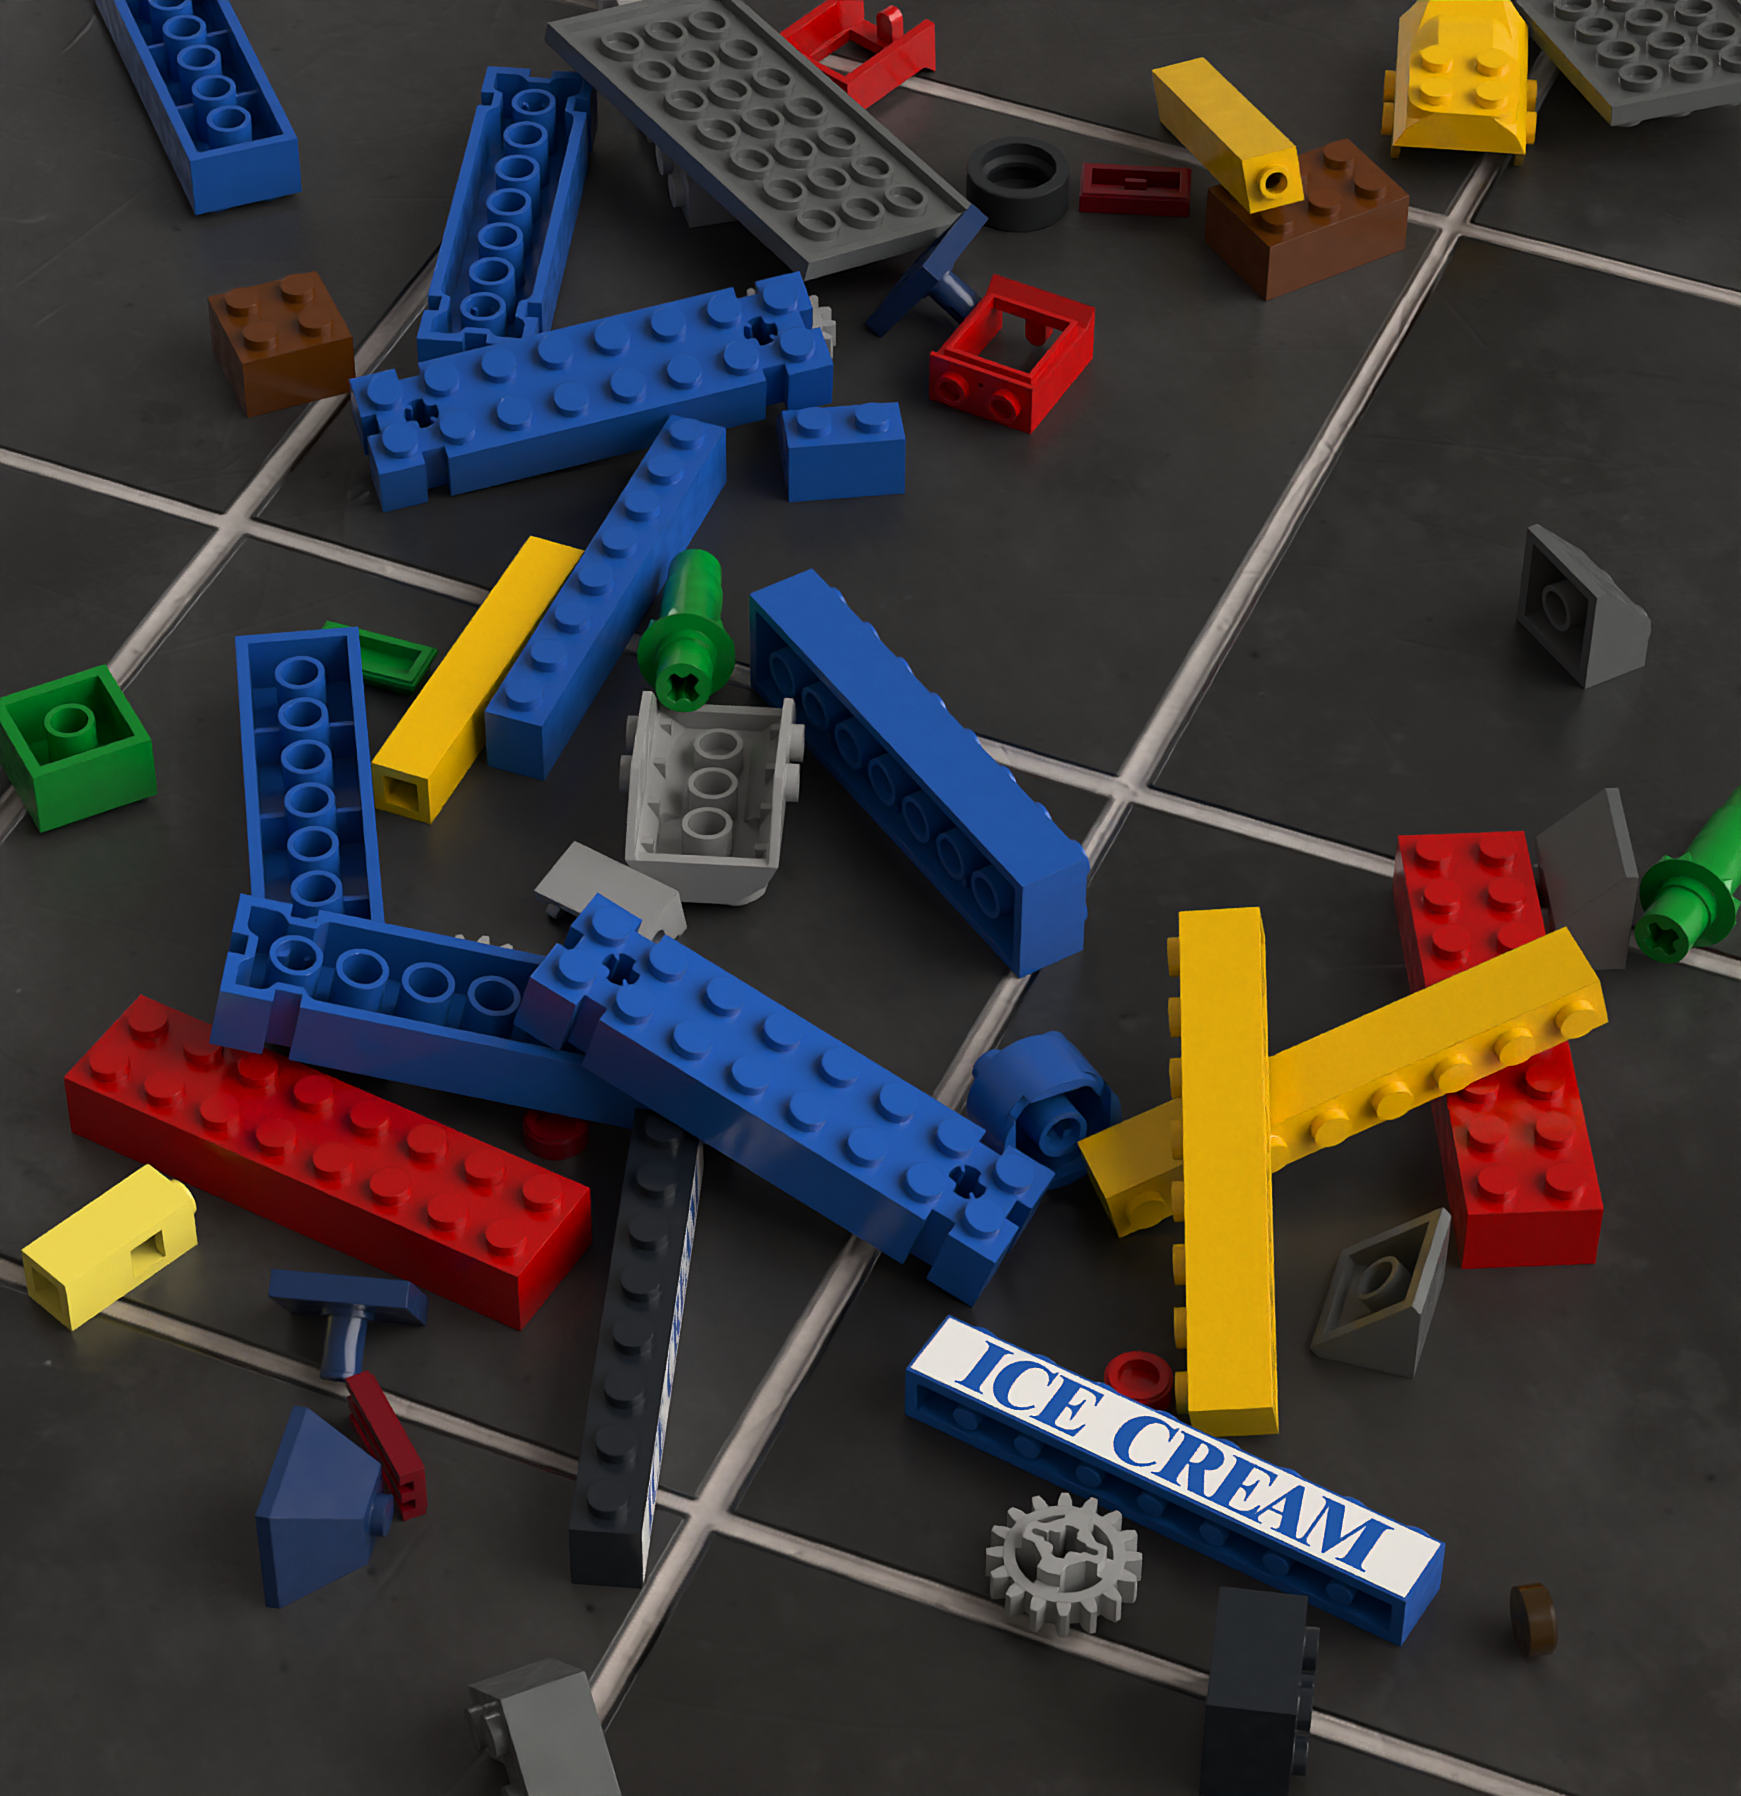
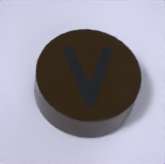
[1510,1582,1558,1658]

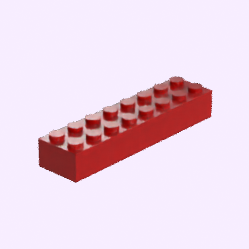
[1392,831,1604,1269]
[63,994,593,1331]

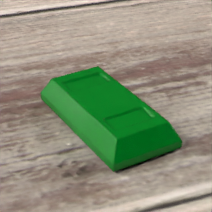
[322,621,438,696]

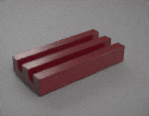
[1079,163,1192,217]
[345,1370,428,1522]

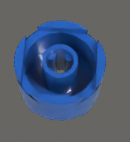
[966,1031,1122,1190]

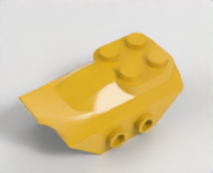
[1381,0,1537,166]

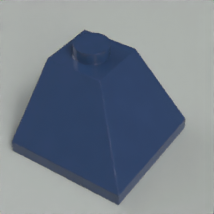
[255,1405,394,1609]

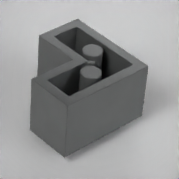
[464,1657,622,1796]

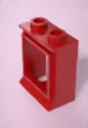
[779,0,936,109]
[929,273,1095,434]

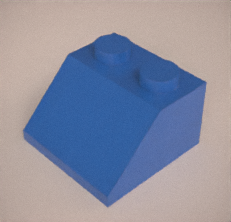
[776,402,906,502]

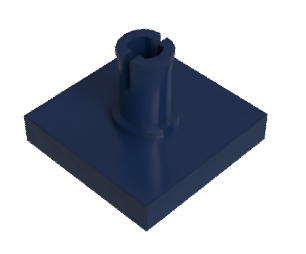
[865,204,989,338]
[268,1269,429,1383]

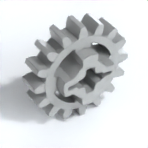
[986,1493,1142,1637]

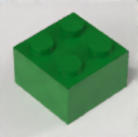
[0,664,158,833]

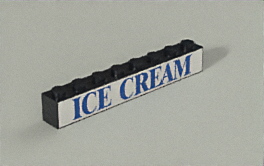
[568,1108,704,1589]

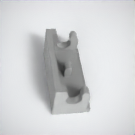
[534,841,687,944]

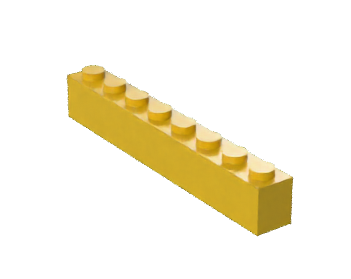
[1167,907,1279,1437]
[1077,926,1609,1238]

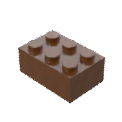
[1205,138,1410,301]

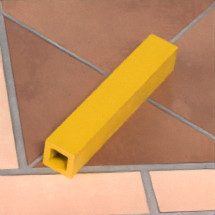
[1152,57,1304,214]
[371,536,585,825]

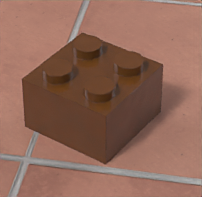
[207,271,356,418]

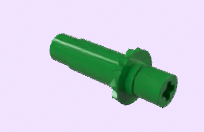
[637,549,736,712]
[1634,785,1741,964]

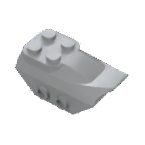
[619,691,805,906]

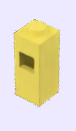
[21,1164,198,1331]

